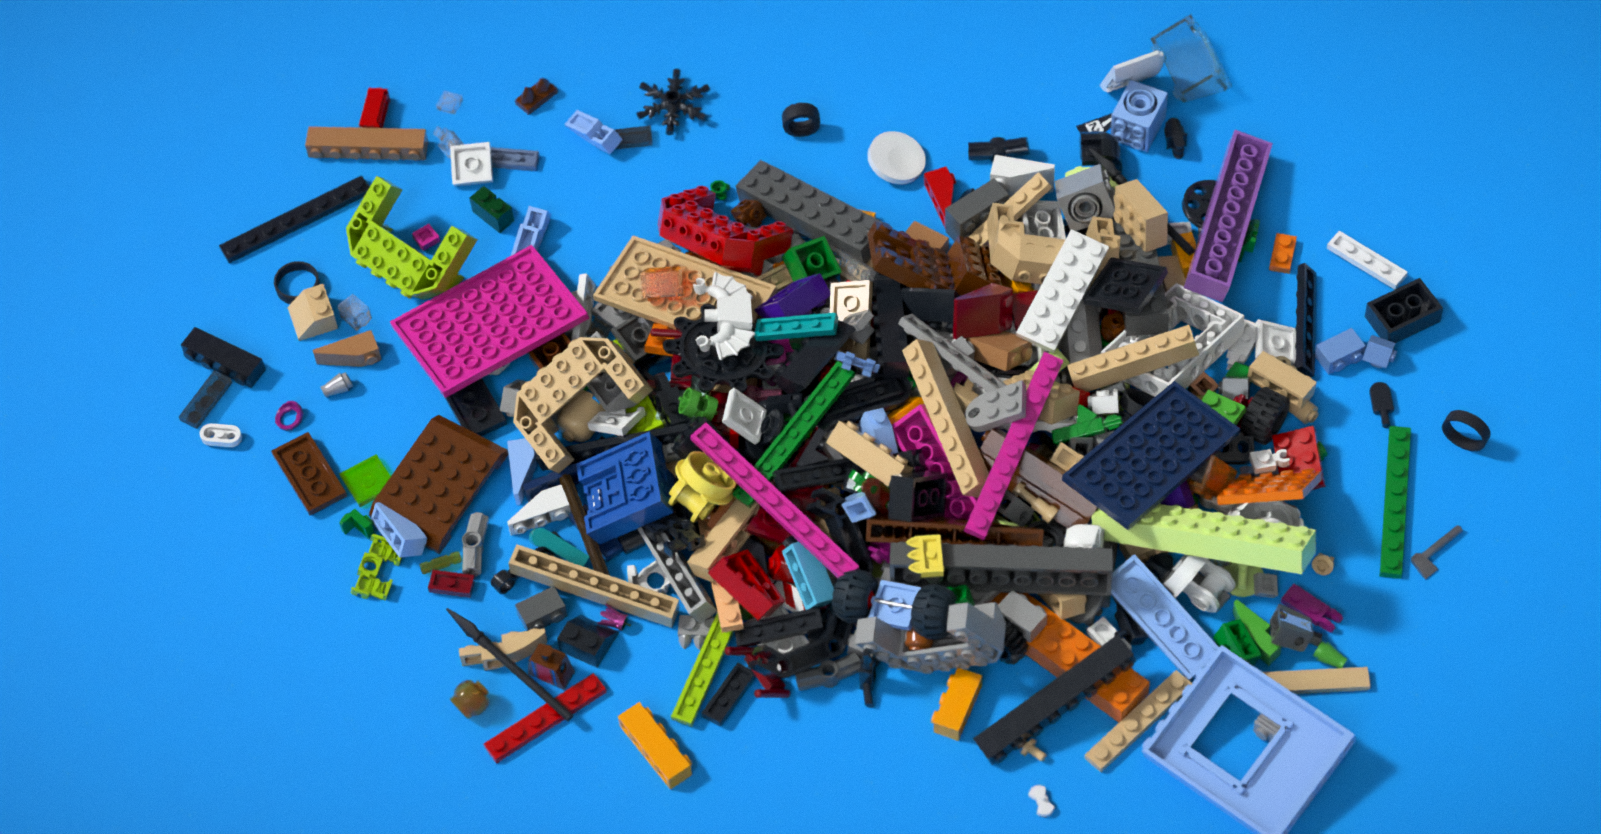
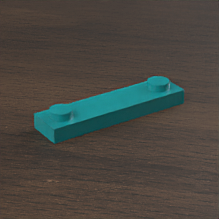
[754,312,839,341]

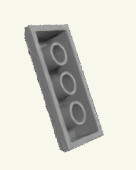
[1060,299,1102,385]
[587,331,637,413]

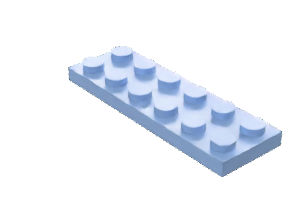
[1111,554,1219,681]

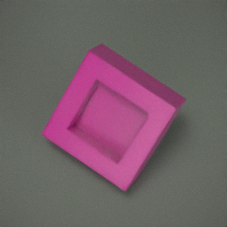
[412,224,440,251]

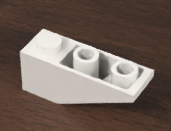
[507,485,571,536]

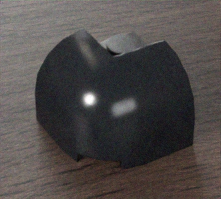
[1079,131,1122,173]

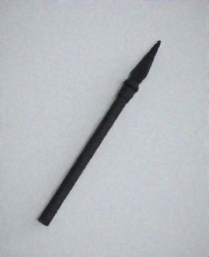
[1089,148,1195,256]
[446,608,574,722]

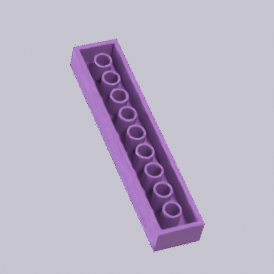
[1183,130,1273,302]

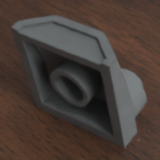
[611,315,654,364]

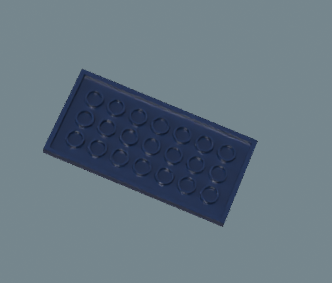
[1062,381,1240,530]

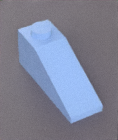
[857,408,898,454]
[507,438,537,505]
[371,502,427,557]

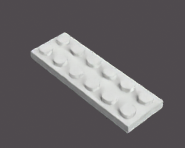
[1016,229,1109,353]

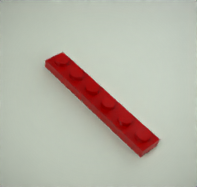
[484,673,607,764]

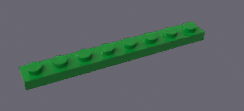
[732,361,856,508]
[1379,426,1411,579]

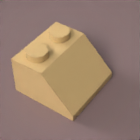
[288,284,338,341]

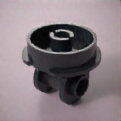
[740,409,807,469]

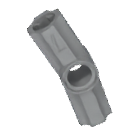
[462,512,489,577]

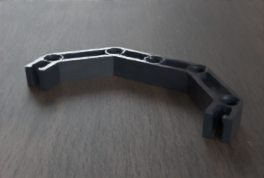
[748,487,873,680]

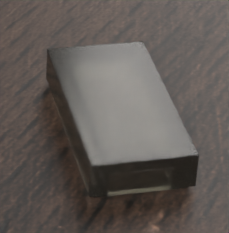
[614,125,653,150]

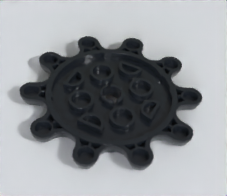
[663,304,784,394]

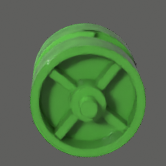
[678,388,718,421]

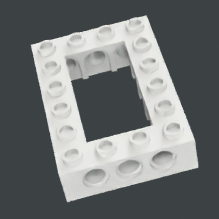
[1101,283,1244,397]

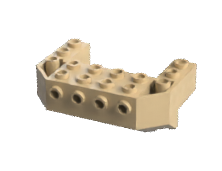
[987,203,1121,291]
[513,337,653,474]

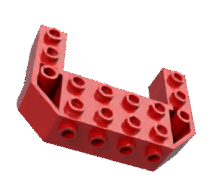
[658,186,793,276]

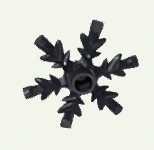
[636,68,710,135]

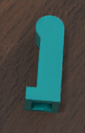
[529,528,590,567]

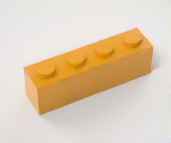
[618,702,692,790]

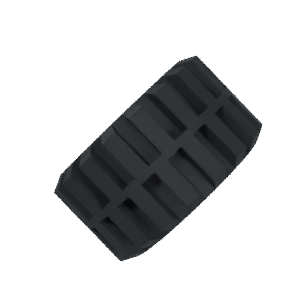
[1240,387,1290,445]

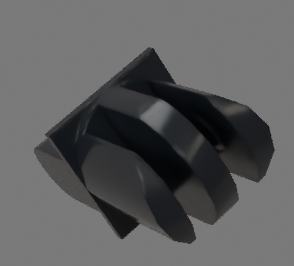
[1164,118,1187,159]

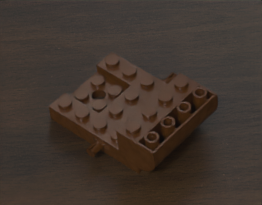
[867,220,1002,296]

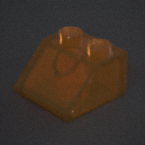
[640,266,687,301]

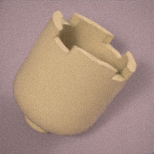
[557,390,606,442]

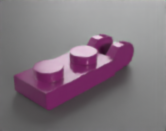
[1281,584,1343,633]

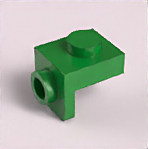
[339,509,375,539]

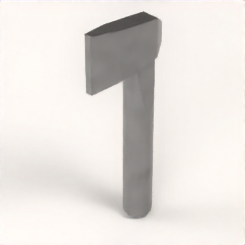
[1411,525,1463,580]

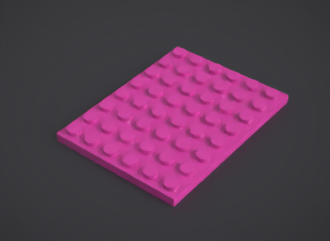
[390,245,589,398]

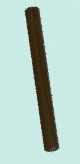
[559,474,610,576]

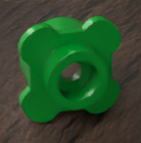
[710,180,730,200]

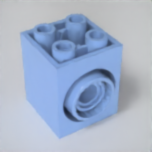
[1111,80,1168,152]

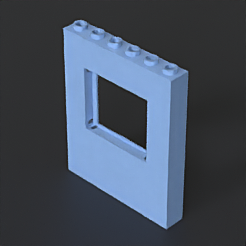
[1142,645,1356,834]

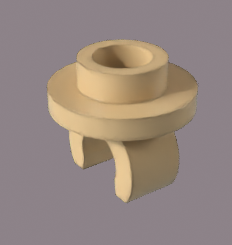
[1312,553,1334,575]

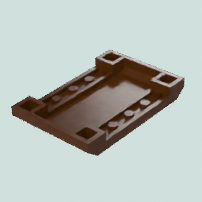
[369,415,509,554]

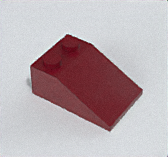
[953,283,1013,340]

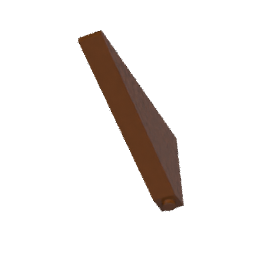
[866,509,1044,547]

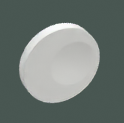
[868,131,926,184]

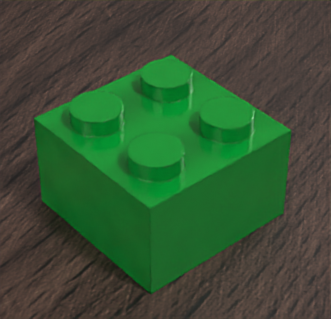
[782,236,842,282]

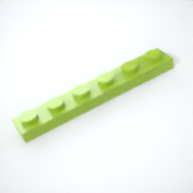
[671,609,743,727]

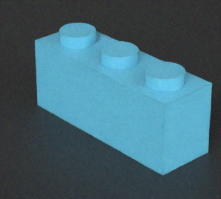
[782,542,834,610]

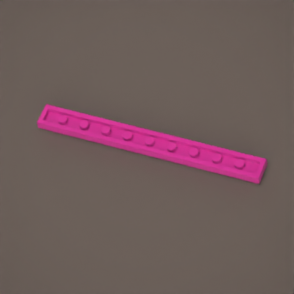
[964,352,1064,540]
[690,423,859,578]

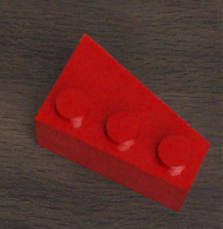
[708,549,786,620]

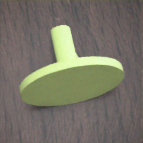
[1223,562,1263,597]

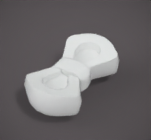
[1028,785,1055,817]

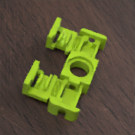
[351,534,402,601]

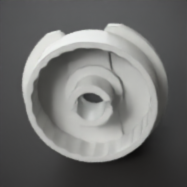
[1162,554,1235,613]

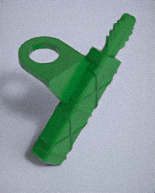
[1051,404,1123,445]

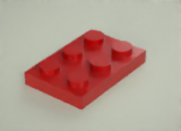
[1272,426,1326,490]

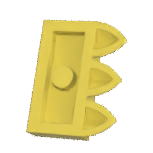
[906,535,944,578]

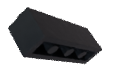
[181,327,266,388]

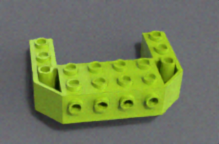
[346,176,478,300]

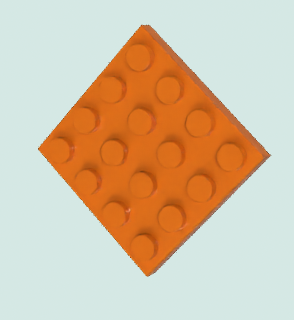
[1217,469,1322,505]

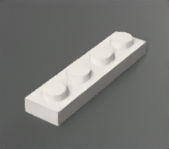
[1327,231,1408,290]

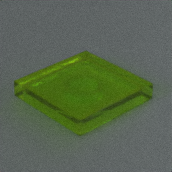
[339,454,391,507]

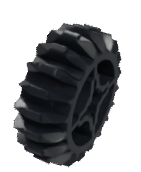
[999,617,1028,665]

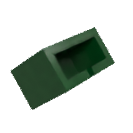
[469,186,514,233]

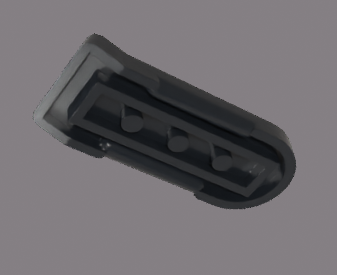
[804,371,911,433]

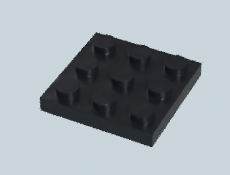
[1083,257,1168,315]

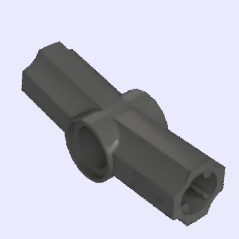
[795,652,861,691]

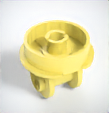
[668,451,736,523]

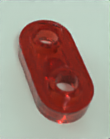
[861,478,890,515]

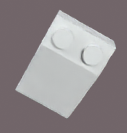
[990,155,1055,199]

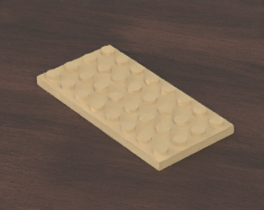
[593,235,777,330]

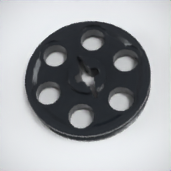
[1182,180,1216,228]

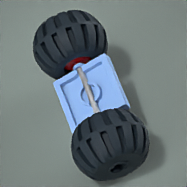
[832,569,957,640]

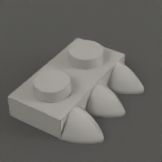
[678,615,715,650]

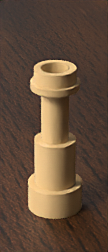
[1012,482,1059,524]

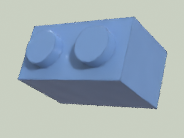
[1315,328,1366,375]

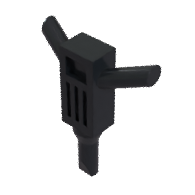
[757,393,807,418]
[1112,596,1148,645]
[859,648,882,708]

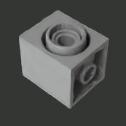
[1054,164,1115,231]

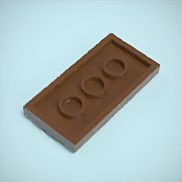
[271,432,347,516]

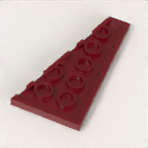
[744,427,827,545]

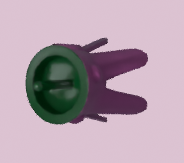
[597,603,631,631]

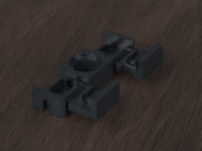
[644,508,706,560]

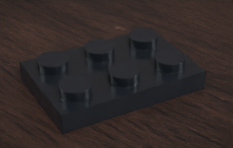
[445,378,507,436]

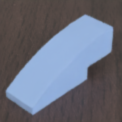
[565,110,623,154]
[511,206,552,256]
[841,492,876,523]

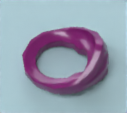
[275,401,303,431]

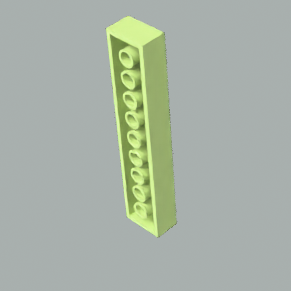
[1092,503,1316,574]

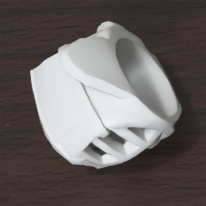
[1063,524,1104,548]

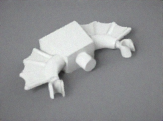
[693,272,755,360]

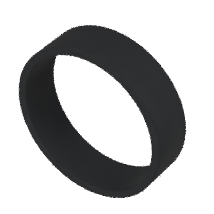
[274,261,320,304]
[1119,388,1154,415]
[1442,410,1491,451]

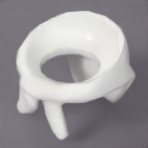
[637,560,671,594]

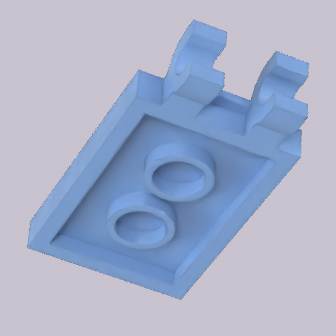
[833,351,880,377]

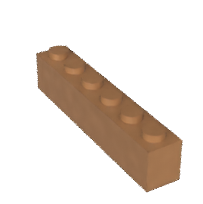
[305,126,428,161]

